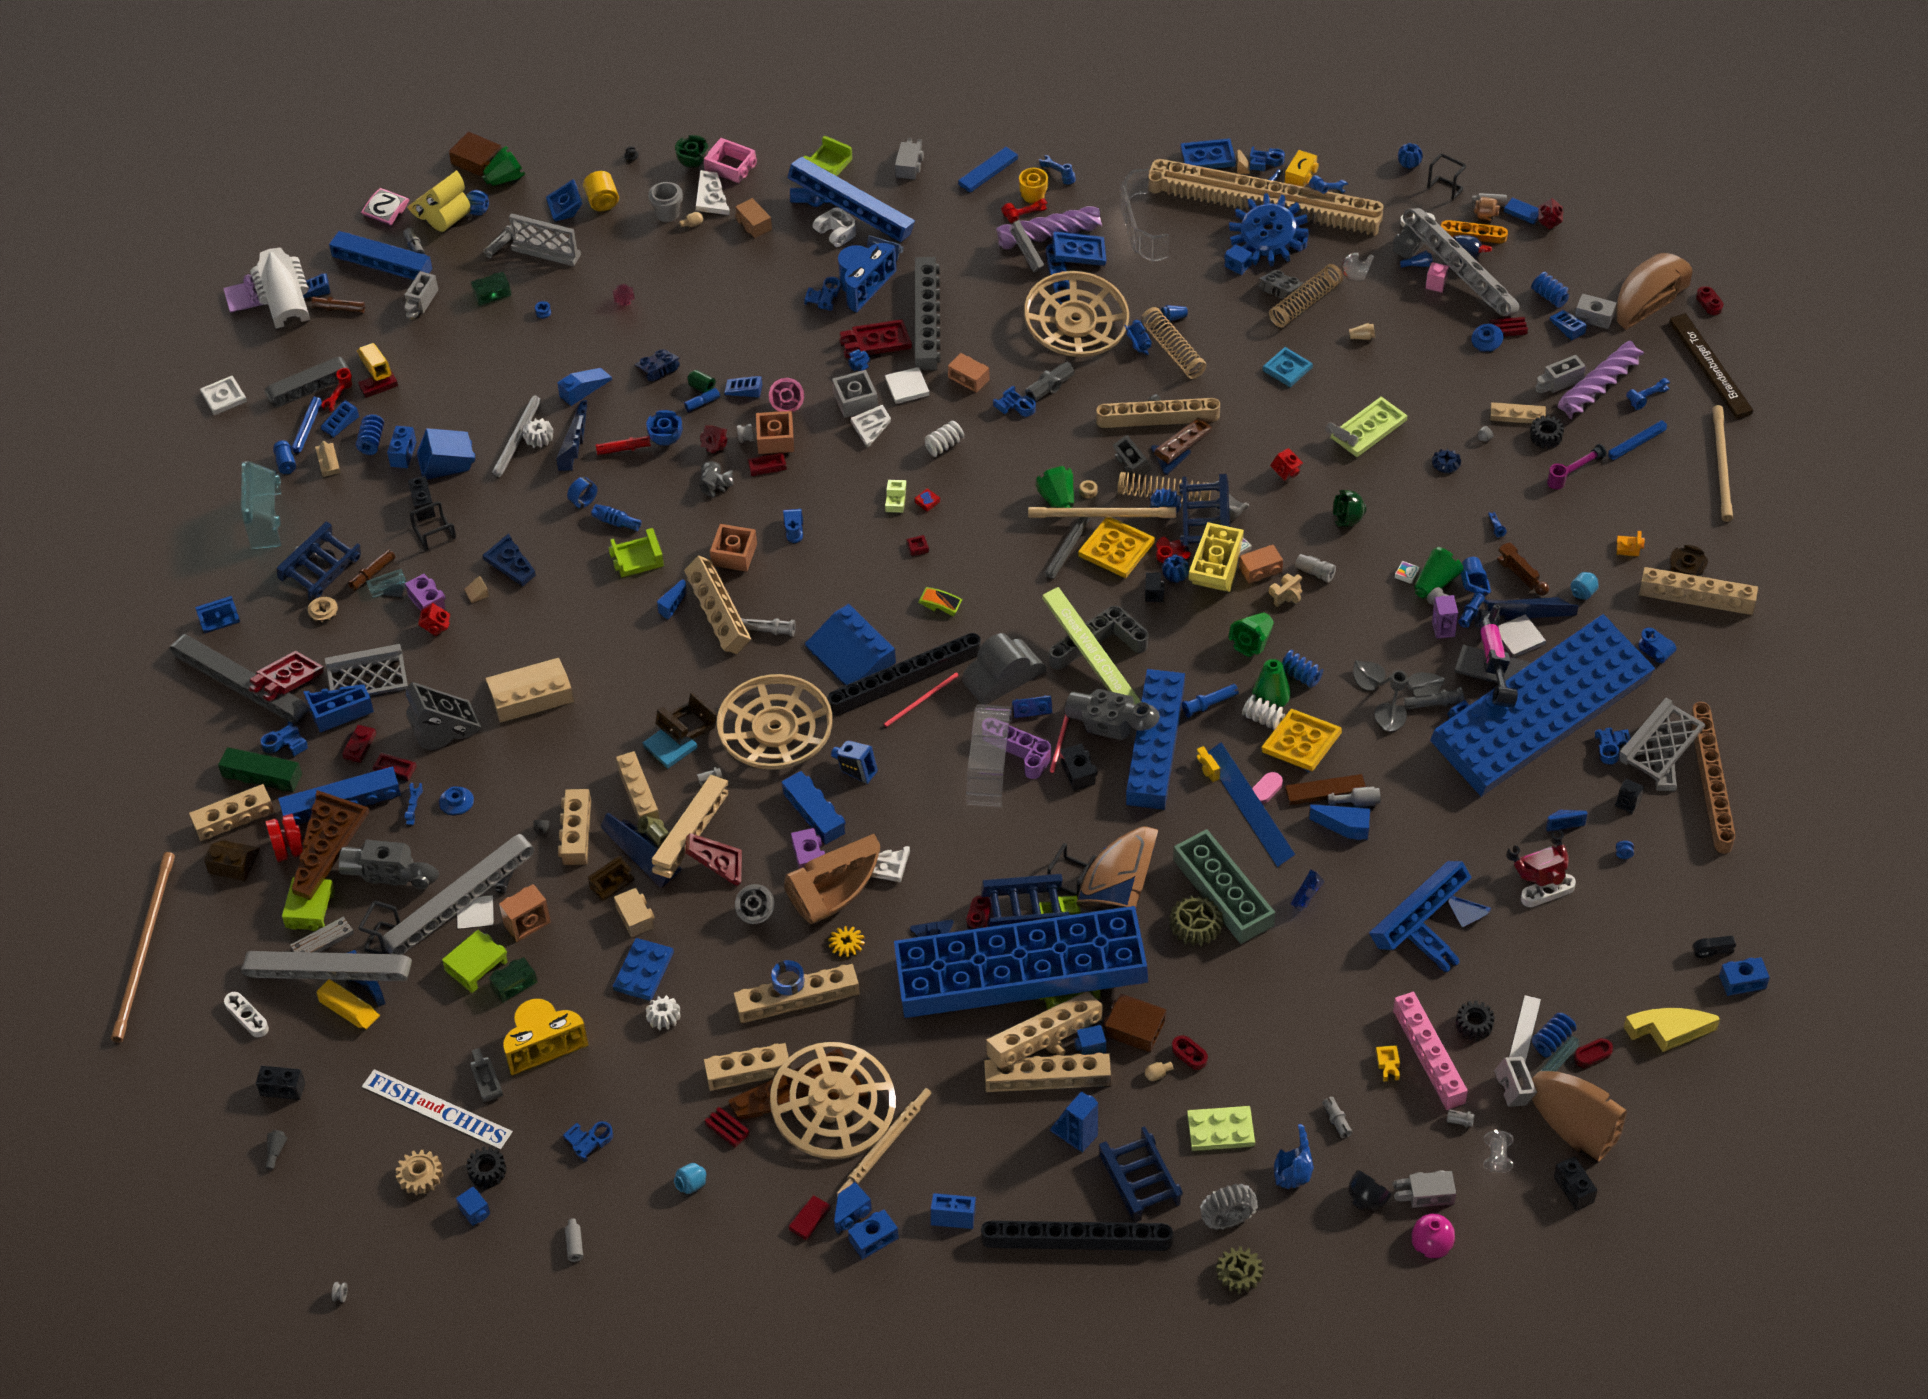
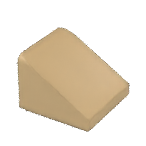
[1236,150,1250,174]
[464,576,489,603]

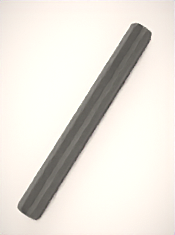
[1046,517,1091,579]

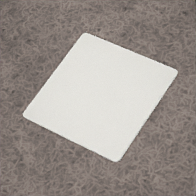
[457,896,494,929]

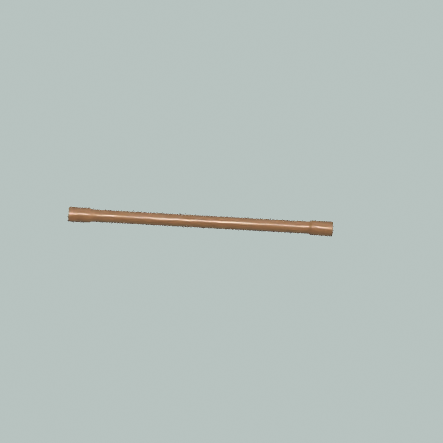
[111,852,175,1043]

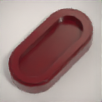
[1574,1038,1613,1068]

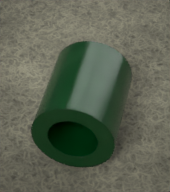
[687,370,716,393]

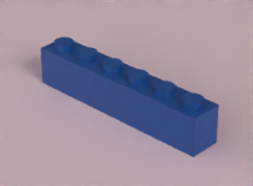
[329,231,432,280]
[278,766,401,825]
[1369,861,1472,950]

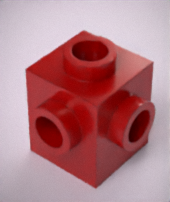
[1270,448,1303,481]
[418,603,450,636]

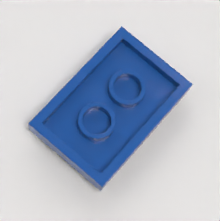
[1180,138,1236,169]
[1052,231,1106,266]
[613,938,674,1001]

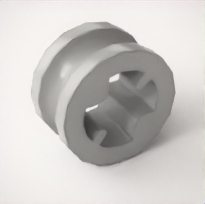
[332,1282,348,1302]

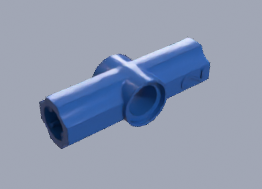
[790,188,830,207]

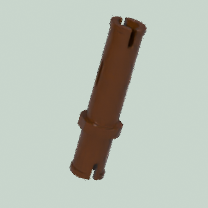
[312,297,365,313]
[348,549,395,591]

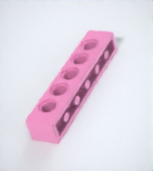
[1393,992,1468,1110]

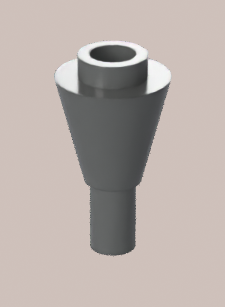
[265,1130,288,1170]

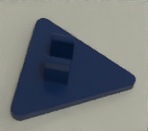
[1151,445,1191,475]
[910,919,954,937]

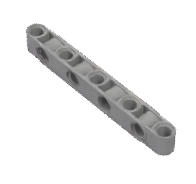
[1403,208,1519,316]

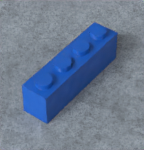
[782,771,846,845]

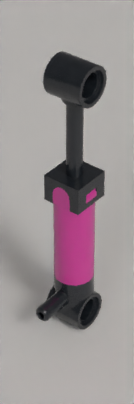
[1475,605,1518,708]

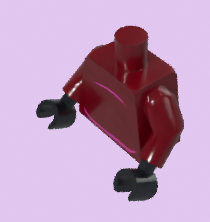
[1506,830,1569,887]

